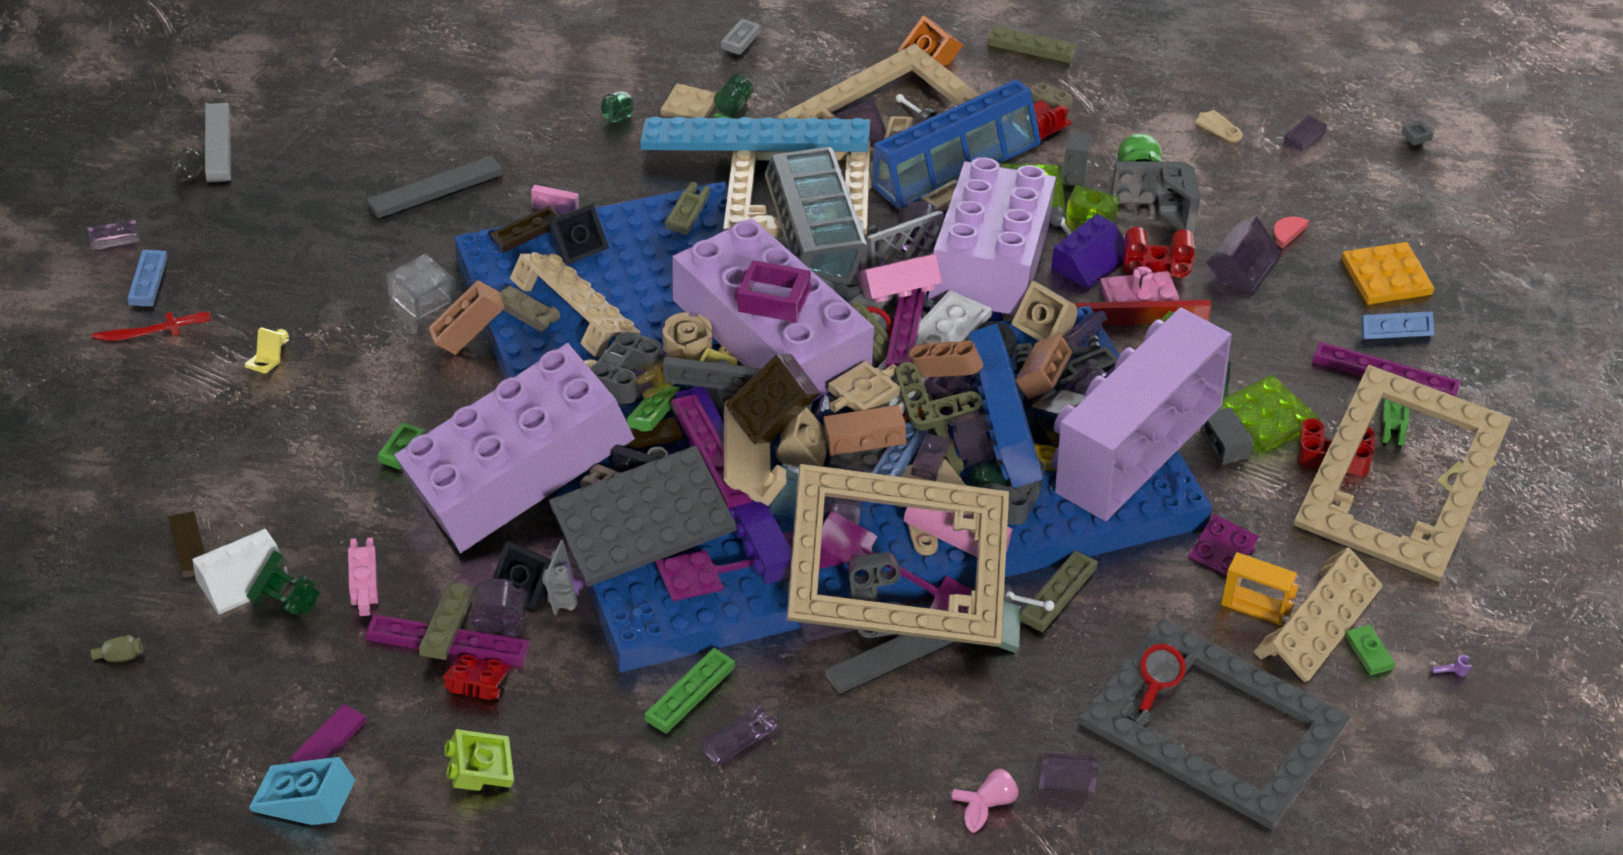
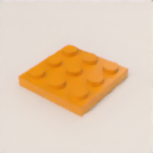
[1341,242,1434,305]

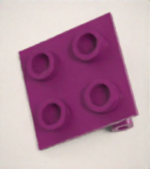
[1188,514,1259,576]

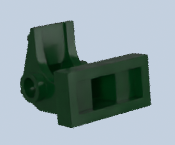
[246,550,321,616]

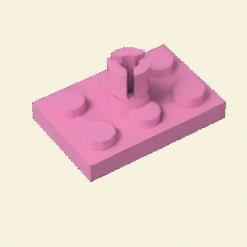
[1099,267,1180,302]

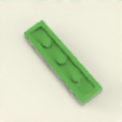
[645,648,735,734]

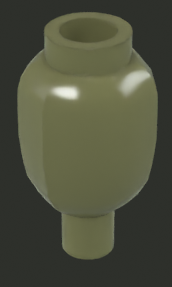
[91,635,143,663]

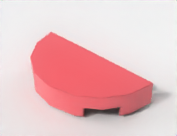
[1273,216,1309,249]

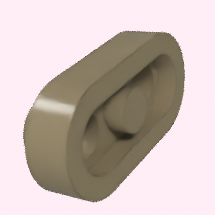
[1031,83,1072,110]

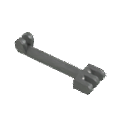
[1015,335,1100,368]

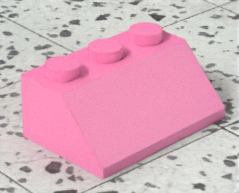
[855,254,942,303]

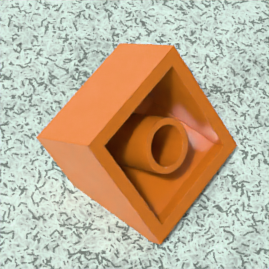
[898,15,963,66]

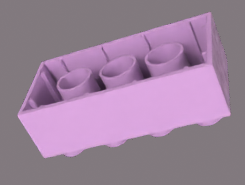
[928,158,1056,315]
[673,218,874,400]
[1051,307,1232,522]
[394,343,635,553]

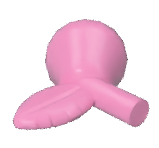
[952,769,1019,833]

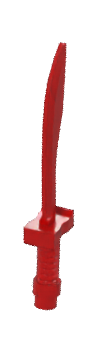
[91,311,211,341]

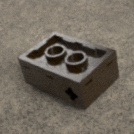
[725,354,821,444]

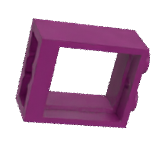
[734,260,811,323]

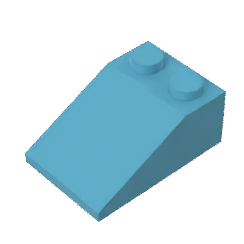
[249,757,355,825]

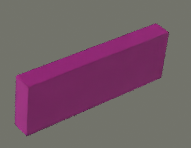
[290,704,366,763]

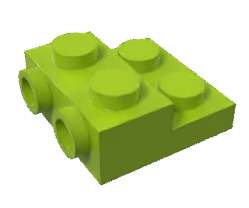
[444,729,514,791]

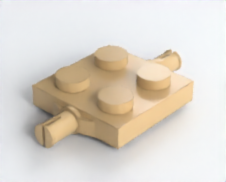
[828,361,900,412]

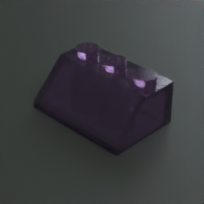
[1207,216,1282,293]

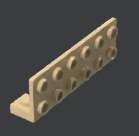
[510,252,641,357]
[724,400,786,506]
[1254,547,1382,682]

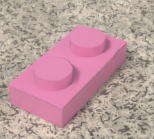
[531,185,579,214]

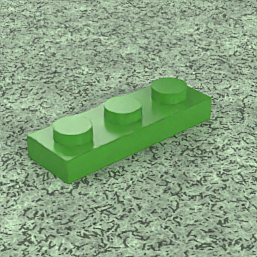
[627,385,680,431]

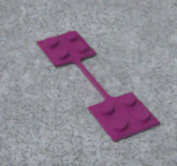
[821,510,972,613]
[655,525,844,602]

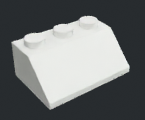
[192,529,289,615]

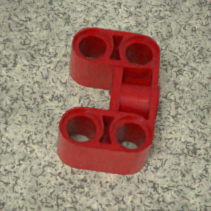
[1123,227,1195,278]
[1297,418,1375,476]

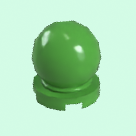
[1117,133,1163,162]

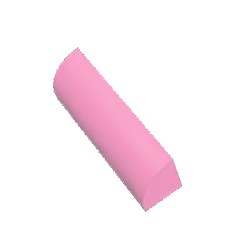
[903,507,1013,557]

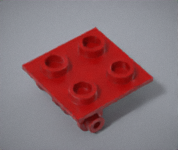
[1009,100,1072,140]
[443,654,511,701]

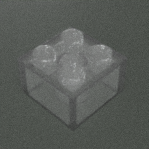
[387,253,456,320]

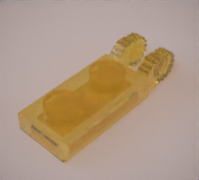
[636,348,687,399]

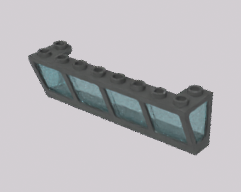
[764,147,868,285]

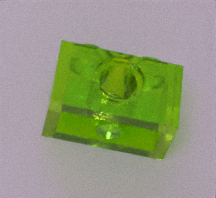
[1066,185,1120,223]

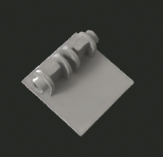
[543,540,578,615]

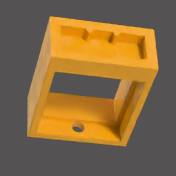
[1221,552,1299,626]

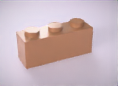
[429,280,505,355]
[1016,332,1072,400]
[824,405,906,456]

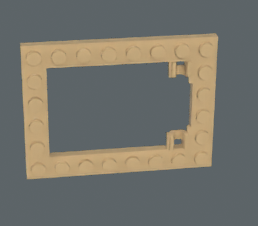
[777,44,994,189]
[723,142,870,237]
[1294,365,1511,582]
[786,464,1009,647]

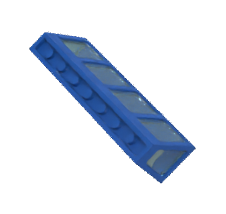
[872,79,1041,211]

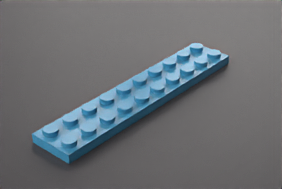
[640,117,870,152]

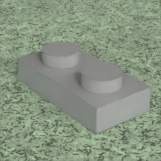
[721,19,761,55]

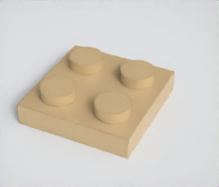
[661,83,718,118]

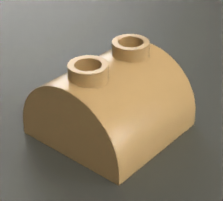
[1011,281,1077,341]
[776,407,828,472]

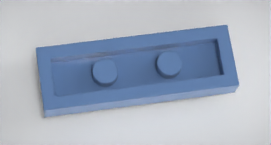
[128,250,167,306]
[1361,312,1434,339]

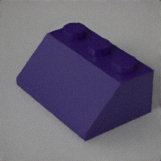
[1051,214,1125,289]

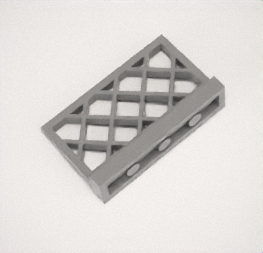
[866,211,944,268]

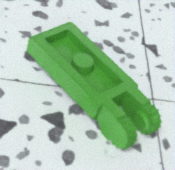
[1382,399,1409,445]

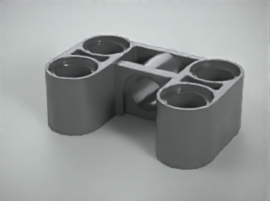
[591,332,662,404]
[982,459,1045,525]
[848,552,902,638]

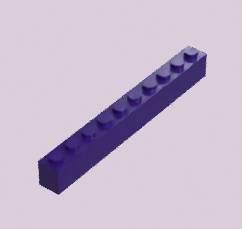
[672,387,792,584]

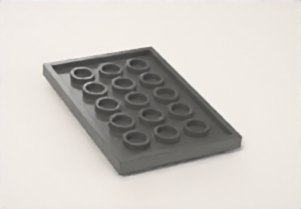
[549,445,737,587]

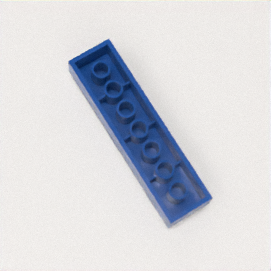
[969,323,1044,488]

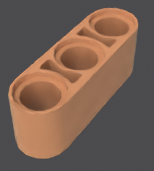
[909,341,983,378]

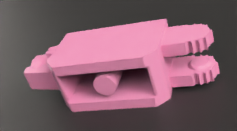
[348,537,378,616]

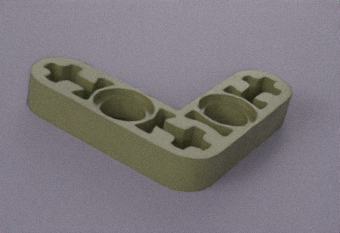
[896,362,982,430]

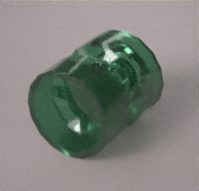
[714,75,754,116]

